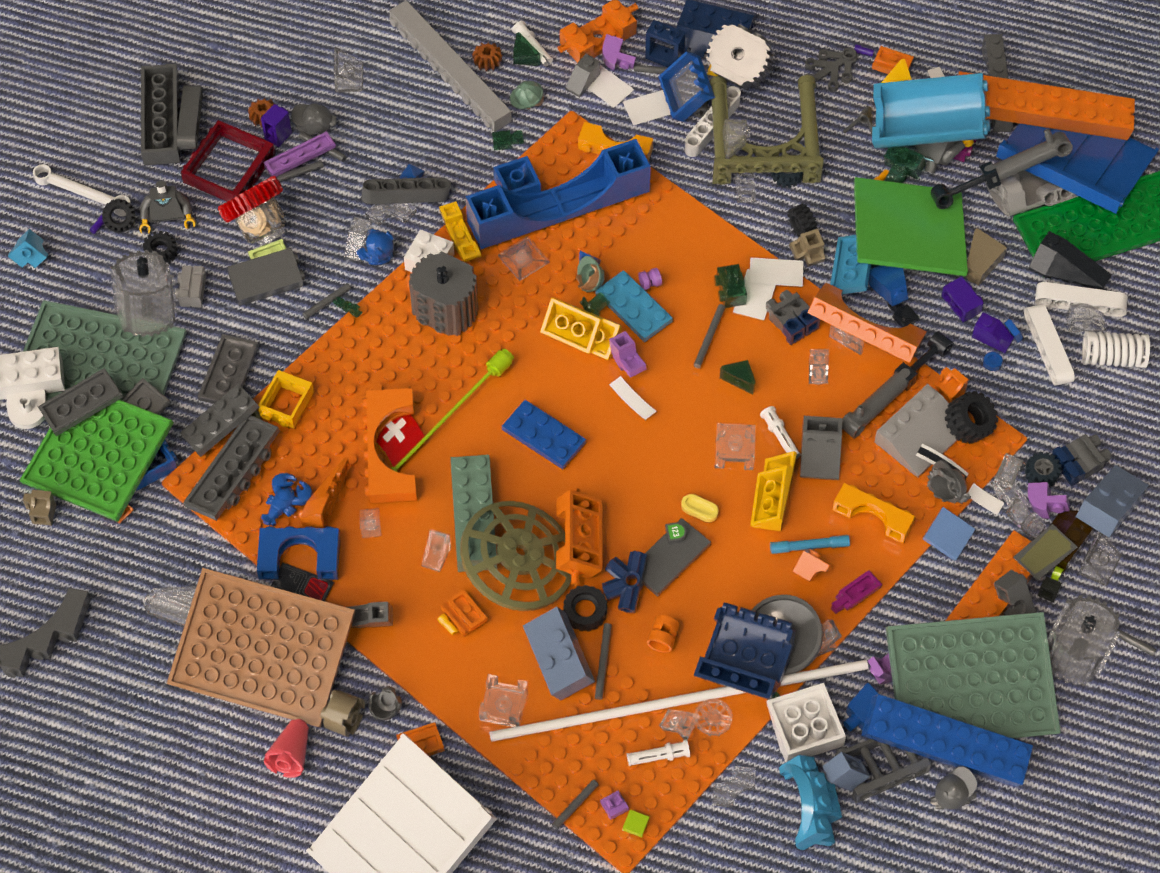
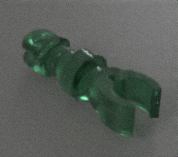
[333,297,363,317]

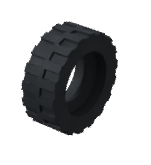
[563,585,607,631]

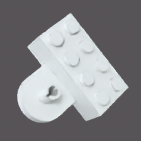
[0,347,65,429]

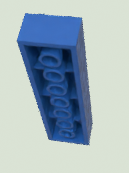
[861,694,1033,787]

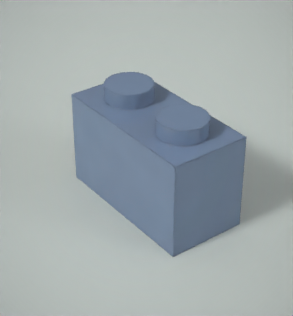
[823,752,870,791]

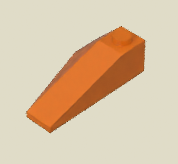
[299,457,350,528]

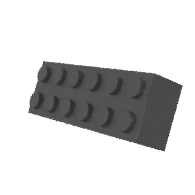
[141,64,180,165]

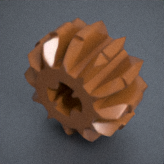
[472,41,502,72]
[248,97,274,128]

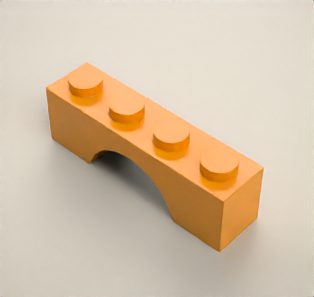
[578,122,653,162]
[832,483,915,543]

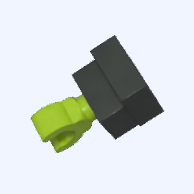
[1037,566,1063,603]

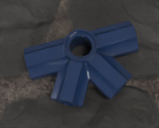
[602,551,648,613]

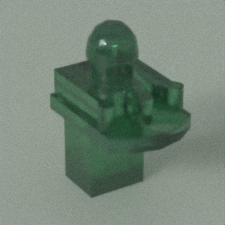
[580,292,610,316]

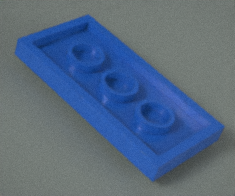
[502,400,586,470]

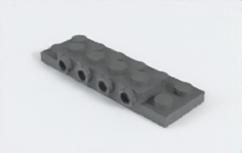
[183,415,280,521]

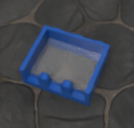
[658,51,715,122]

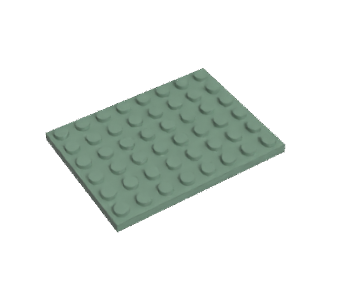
[23,300,187,401]
[885,612,1061,750]

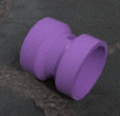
[638,267,662,290]

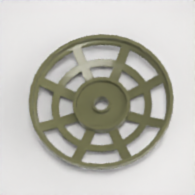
[460,501,571,611]

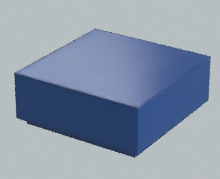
[1004,319,1023,343]

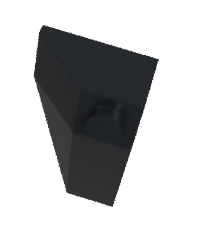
[1028,231,1112,290]

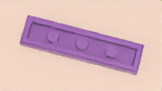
[264,131,336,177]

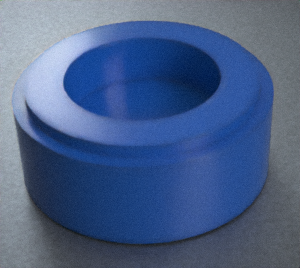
[983,352,1003,371]

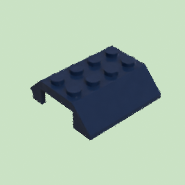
[676,0,757,58]
[694,602,796,700]

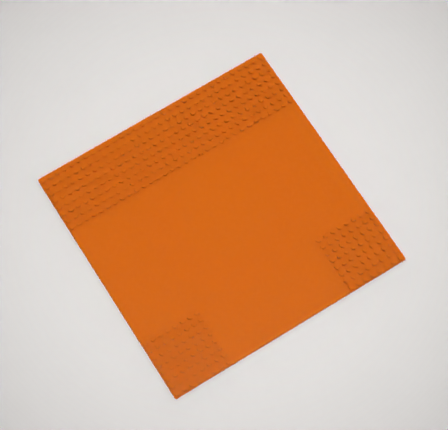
[162,111,1027,873]

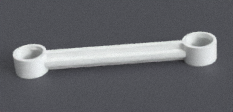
[33,164,131,216]

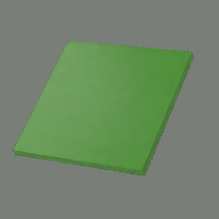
[854,177,968,276]
[19,383,174,522]

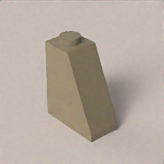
[964,228,1007,286]

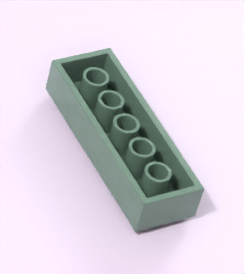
[450,455,497,572]

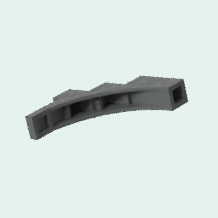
[0,588,91,678]

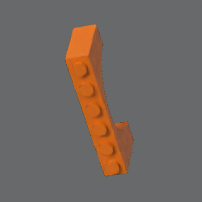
[808,283,927,363]
[363,388,417,503]

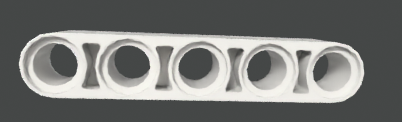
[685,86,741,157]
[1035,282,1128,317]
[1024,304,1075,386]

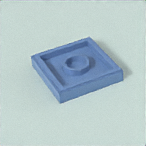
[922,507,975,561]

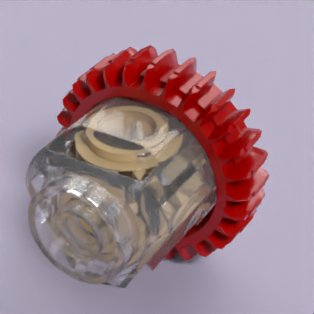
[218,176,287,247]

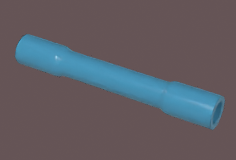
[770,535,850,554]

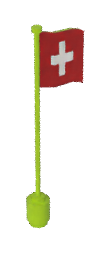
[366,349,514,472]

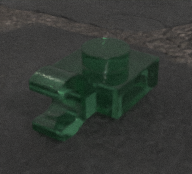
[492,130,524,151]

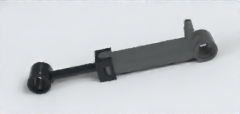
[930,129,1073,209]
[842,331,954,439]

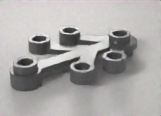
[803,48,858,92]

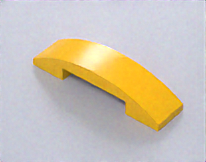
[439,201,481,262]

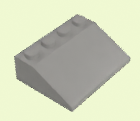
[874,384,957,478]

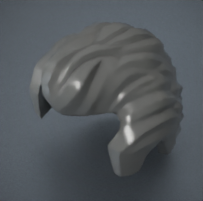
[369,686,402,720]

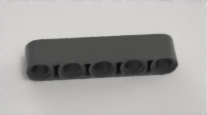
[177,85,203,150]
[361,177,451,204]

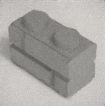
[175,266,206,308]

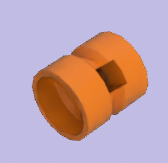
[647,615,680,653]

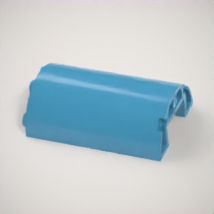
[872,73,990,149]

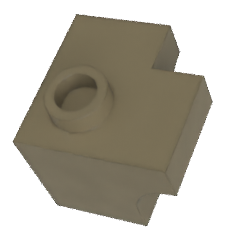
[789,229,826,267]
[23,490,56,526]

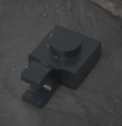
[888,303,919,327]

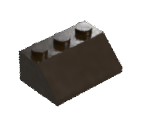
[1050,510,1095,574]

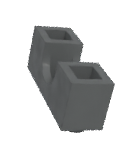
[994,570,1037,616]

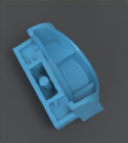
[779,755,842,850]

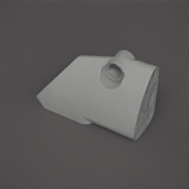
[985,170,1078,217]

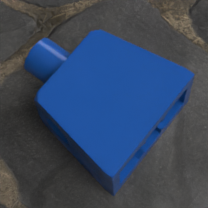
[843,683,879,732]

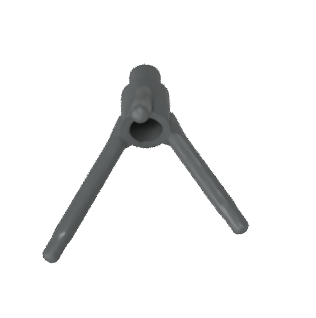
[843,106,873,136]

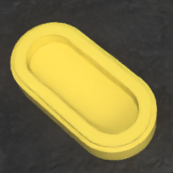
[681,494,719,522]

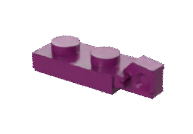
[831,570,882,614]

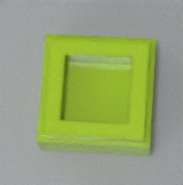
[622,810,649,838]

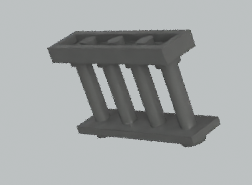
[835,739,931,803]

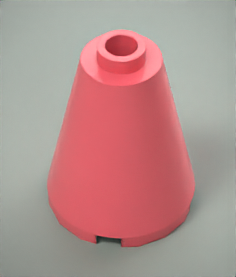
[264,719,309,778]

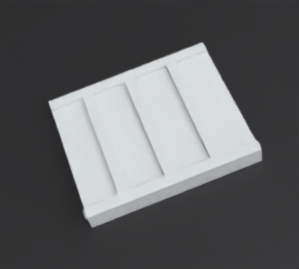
[306,733,497,873]

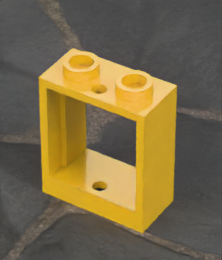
[258,370,314,429]

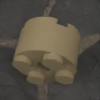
[320,690,365,737]

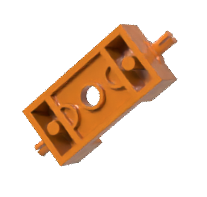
[557,0,639,63]
[556,488,602,587]

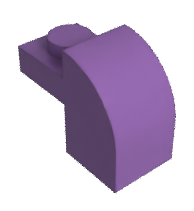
[602,34,636,70]
[609,331,647,378]
[1028,482,1070,519]
[868,653,892,685]

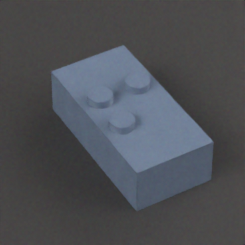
[1076,465,1149,538]
[523,607,595,700]

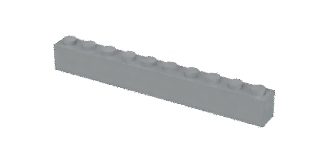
[389,0,512,132]

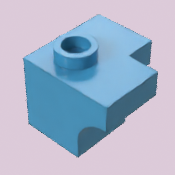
[8,229,48,268]

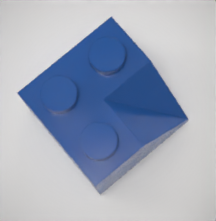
[493,156,541,193]

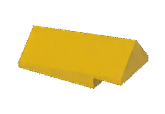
[540,297,622,360]
[750,451,797,531]

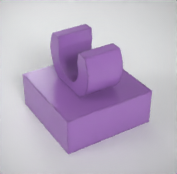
[600,791,629,820]

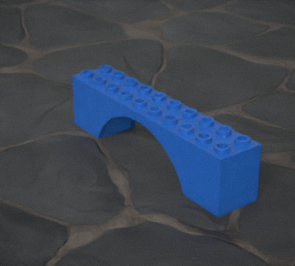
[466,139,651,250]

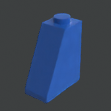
[869,265,908,306]

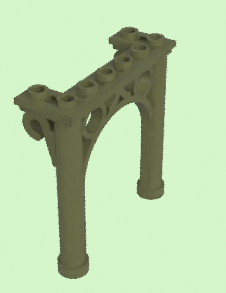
[709,75,823,185]

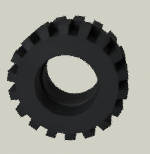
[945,391,998,444]

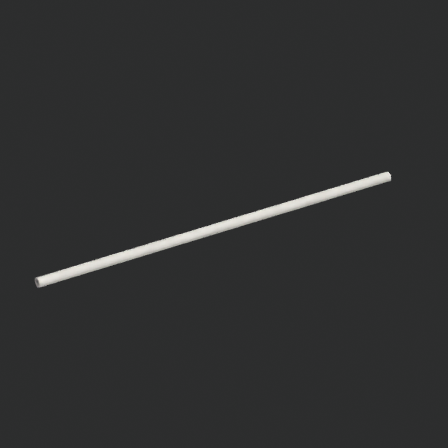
[489,660,868,742]

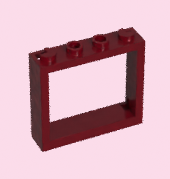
[181,120,276,202]

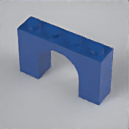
[257,526,340,580]

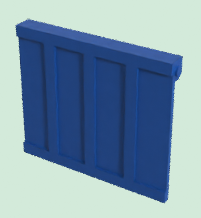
[996,124,1159,214]

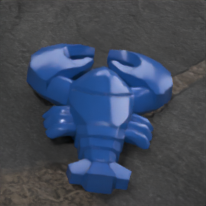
[261,473,313,527]

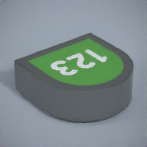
[665,522,687,544]

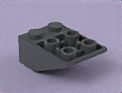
[800,416,842,480]

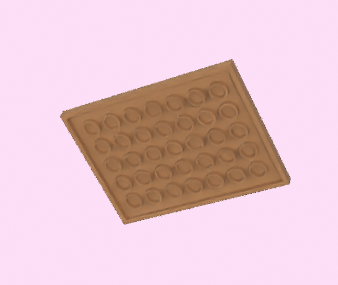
[167,568,356,728]

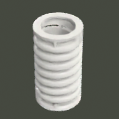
[1082,331,1150,368]

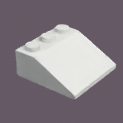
[766,683,846,762]

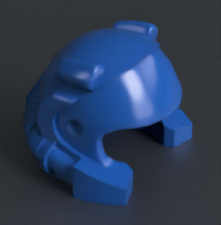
[356,229,394,265]

